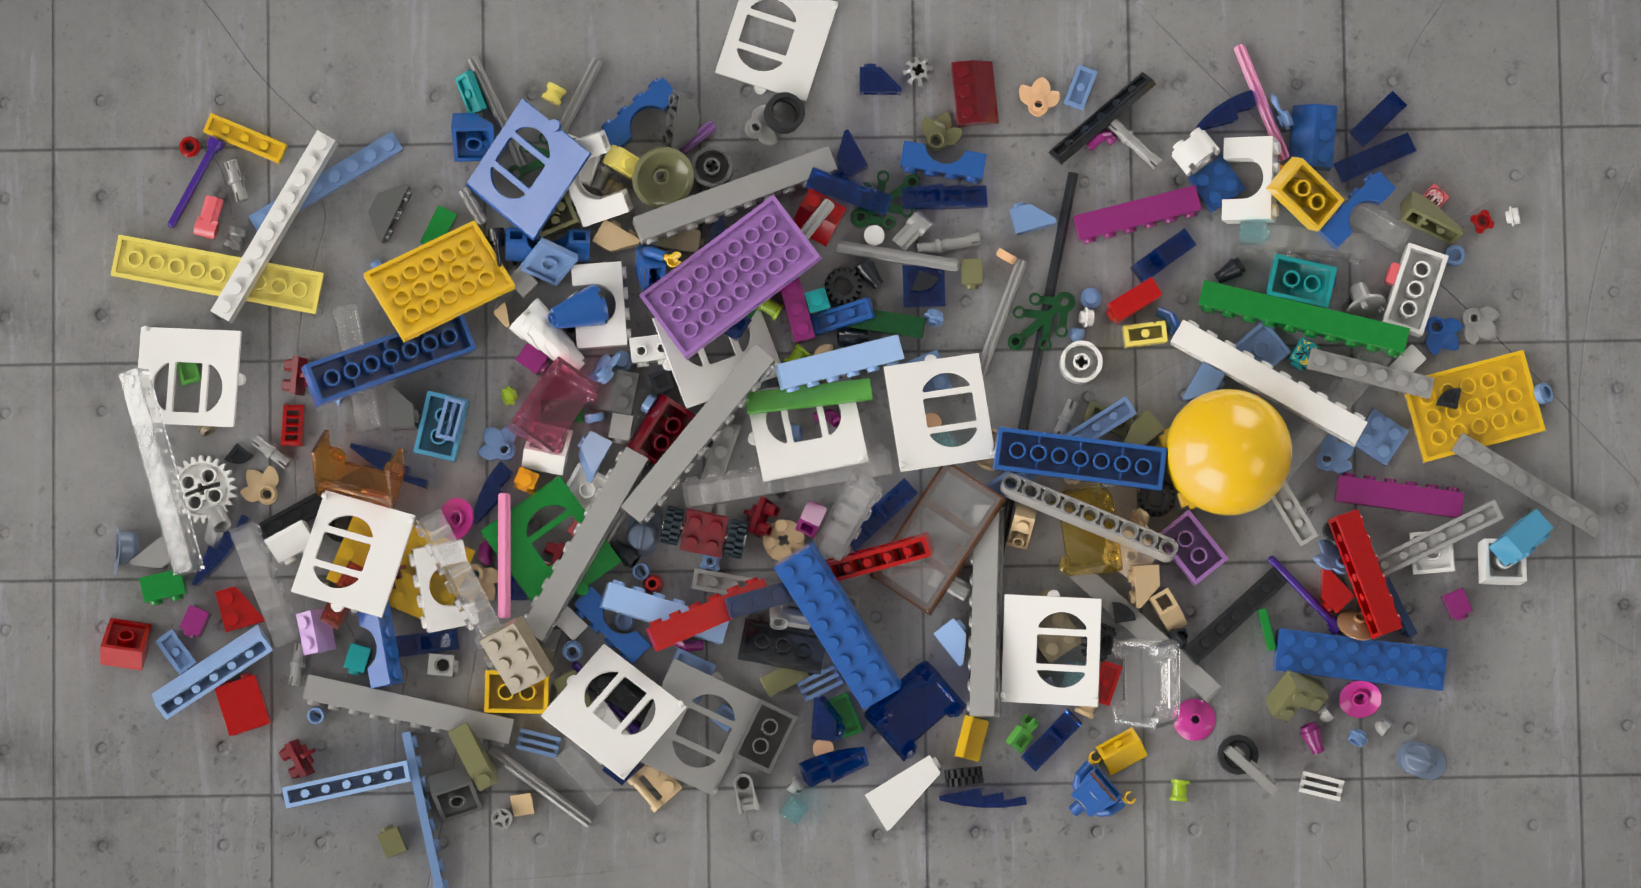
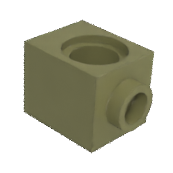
[961,258,983,290]
[377,824,408,858]

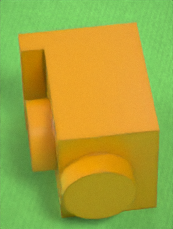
[514,466,541,495]

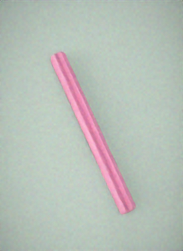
[1234,44,1290,161]
[498,493,511,619]

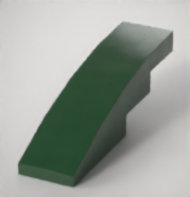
[840,305,926,339]

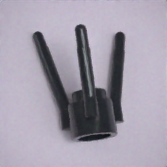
[486,227,517,267]

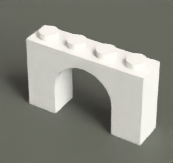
[568,130,634,227]
[1222,136,1281,224]
[571,261,632,350]
[408,539,479,633]

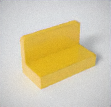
[954,715,989,762]
[1096,727,1147,775]

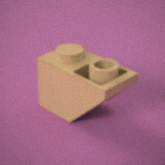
[592,219,641,254]
[1006,502,1037,550]
[1127,563,1160,608]
[1148,587,1188,633]

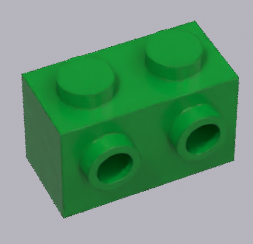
[139,569,189,606]

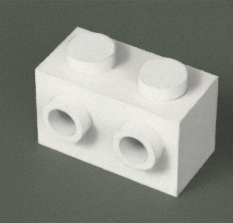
[629,334,667,368]

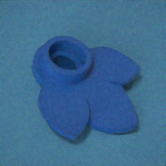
[1425,316,1463,355]

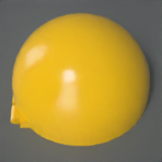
[1158,389,1292,515]

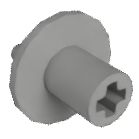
[1346,282,1386,319]

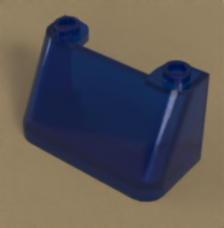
[864,661,967,762]

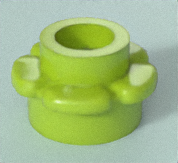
[501,386,518,406]

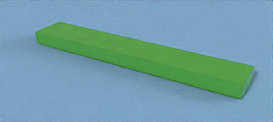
[746,378,873,415]

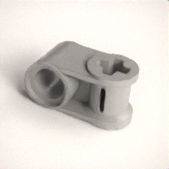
[734,773,760,815]

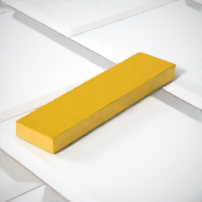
[203,113,288,164]

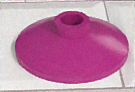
[439,498,474,540]
[1339,680,1382,718]
[1173,699,1216,741]

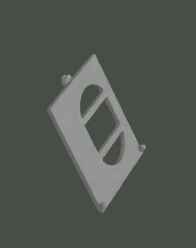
[638,658,760,796]

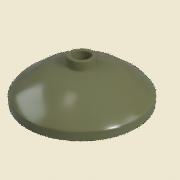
[632,147,694,209]

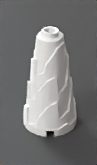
[509,298,585,372]

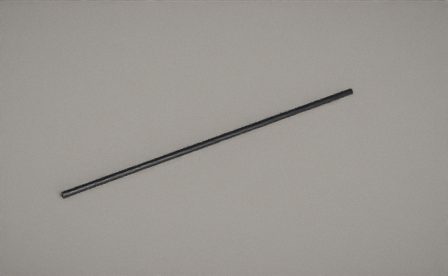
[968,172,1078,679]

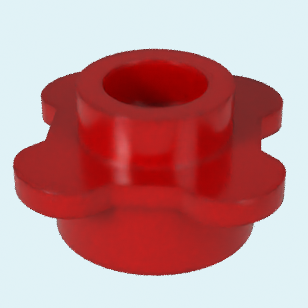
[1470,209,1495,234]

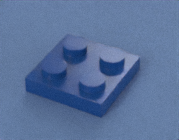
[1188,155,1246,213]

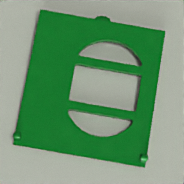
[480,475,622,602]

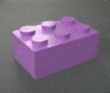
[1159,510,1229,586]

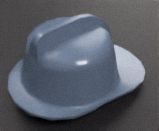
[625,509,661,557]
[114,525,140,576]
[1397,740,1447,780]

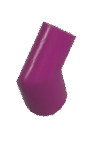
[1086,130,1117,151]
[813,409,841,428]
[478,540,492,565]
[674,640,704,651]

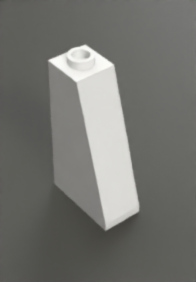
[865,755,942,831]

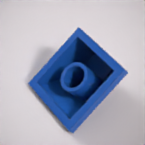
[451,113,495,162]

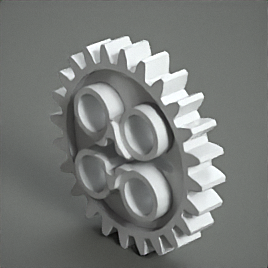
[168,455,238,524]

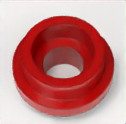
[179,136,200,157]

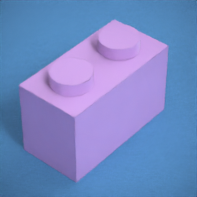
[296,608,336,655]

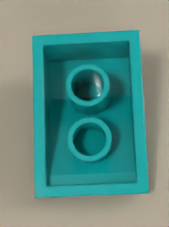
[1265,254,1337,309]

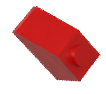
[1320,568,1355,614]

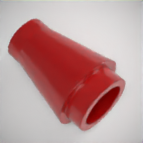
[643,574,664,595]

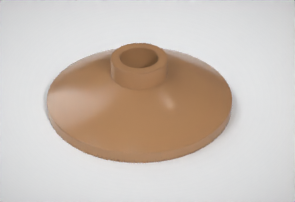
[1337,609,1372,641]

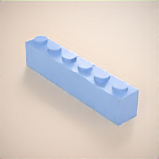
[775,335,904,393]
[600,580,729,644]
[151,625,273,720]
[282,760,412,808]

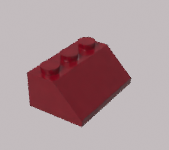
[951,60,999,128]
[627,394,696,464]

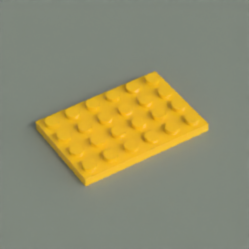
[363,220,515,342]
[1404,350,1546,463]
[326,516,476,619]

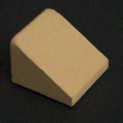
[494,302,511,329]
[510,793,535,817]

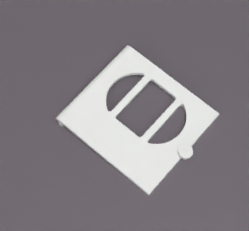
[715,0,839,102]
[652,310,781,409]
[134,326,246,427]
[883,353,995,472]
[748,374,869,482]
[291,490,416,618]
[1000,590,1102,707]
[541,644,686,780]

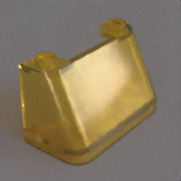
[1051,483,1123,576]

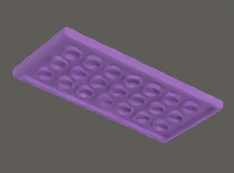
[639,194,822,360]

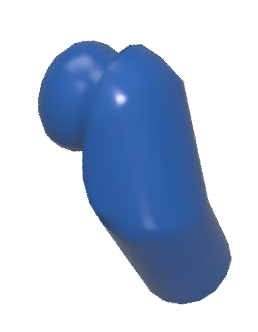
[1155,307,1180,335]

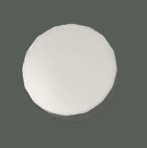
[864,225,885,246]

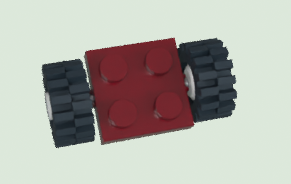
[660,506,748,559]

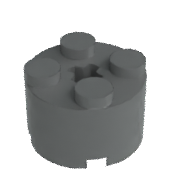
[691,145,734,190]

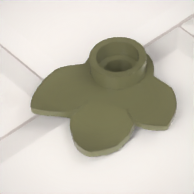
[921,112,963,152]

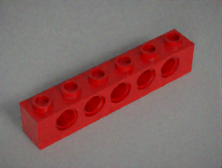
[825,532,934,581]

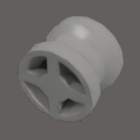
[491,808,514,829]

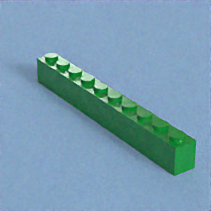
[1198,280,1410,358]

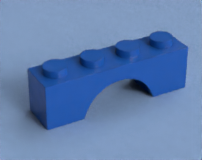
[601,77,673,148]
[900,141,987,184]
[1317,171,1396,250]
[505,228,590,262]
[574,586,651,664]
[357,600,404,689]

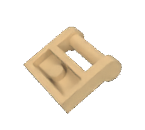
[627,764,683,813]

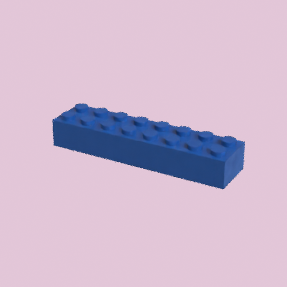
[301,314,476,408]
[992,427,1167,491]
[774,541,902,710]
[1272,628,1448,691]

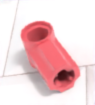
[194,195,224,240]

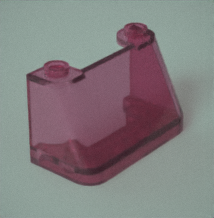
[506,356,600,454]

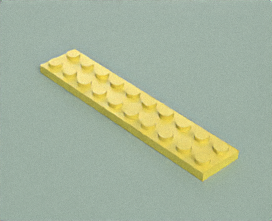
[111,235,325,315]

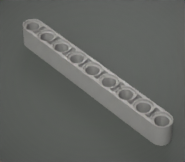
[1000,473,1178,562]
[1069,562,1222,703]

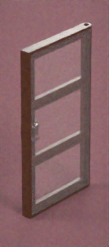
[870,464,1007,616]

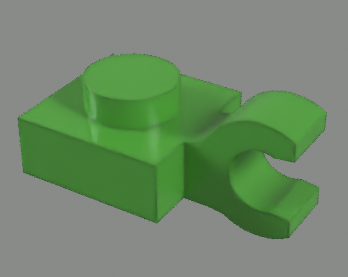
[1005,714,1039,754]

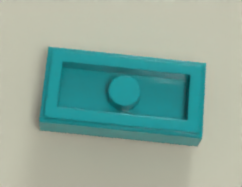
[455,70,487,115]

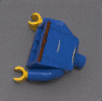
[635,244,682,292]
[1069,751,1136,817]

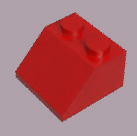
[793,187,847,247]
[100,618,152,671]

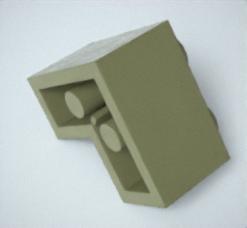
[539,192,580,239]
[1265,670,1329,722]

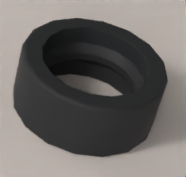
[764,92,805,134]
[1217,735,1259,775]

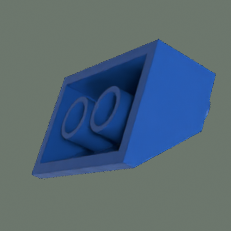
[1289,104,1338,171]

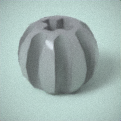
[903,56,934,87]

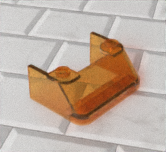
[311,430,405,509]

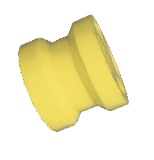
[541,82,567,106]

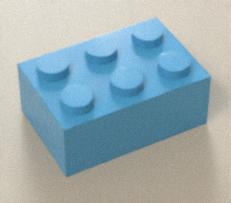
[413,391,471,463]
[1489,509,1553,566]

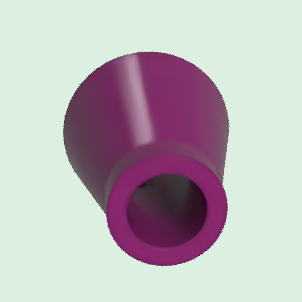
[1300,722,1324,755]

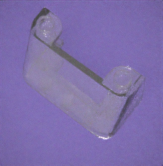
[1113,638,1180,729]

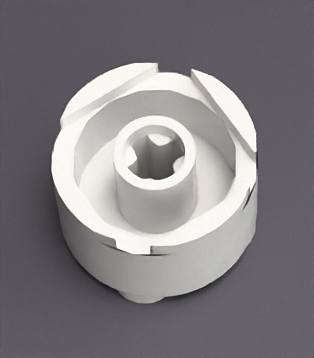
[1172,128,1220,176]
[1059,341,1103,385]

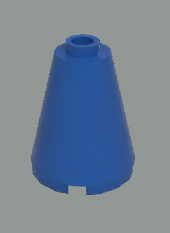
[548,284,609,329]

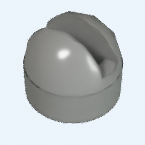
[1317,703,1336,722]
[1375,718,1393,737]
[786,775,804,794]

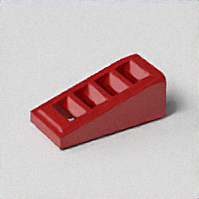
[281,404,305,447]

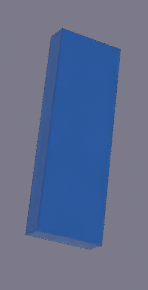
[810,297,875,336]

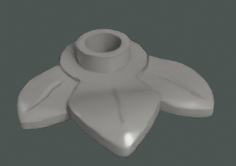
[744,105,784,145]
[1462,306,1499,345]

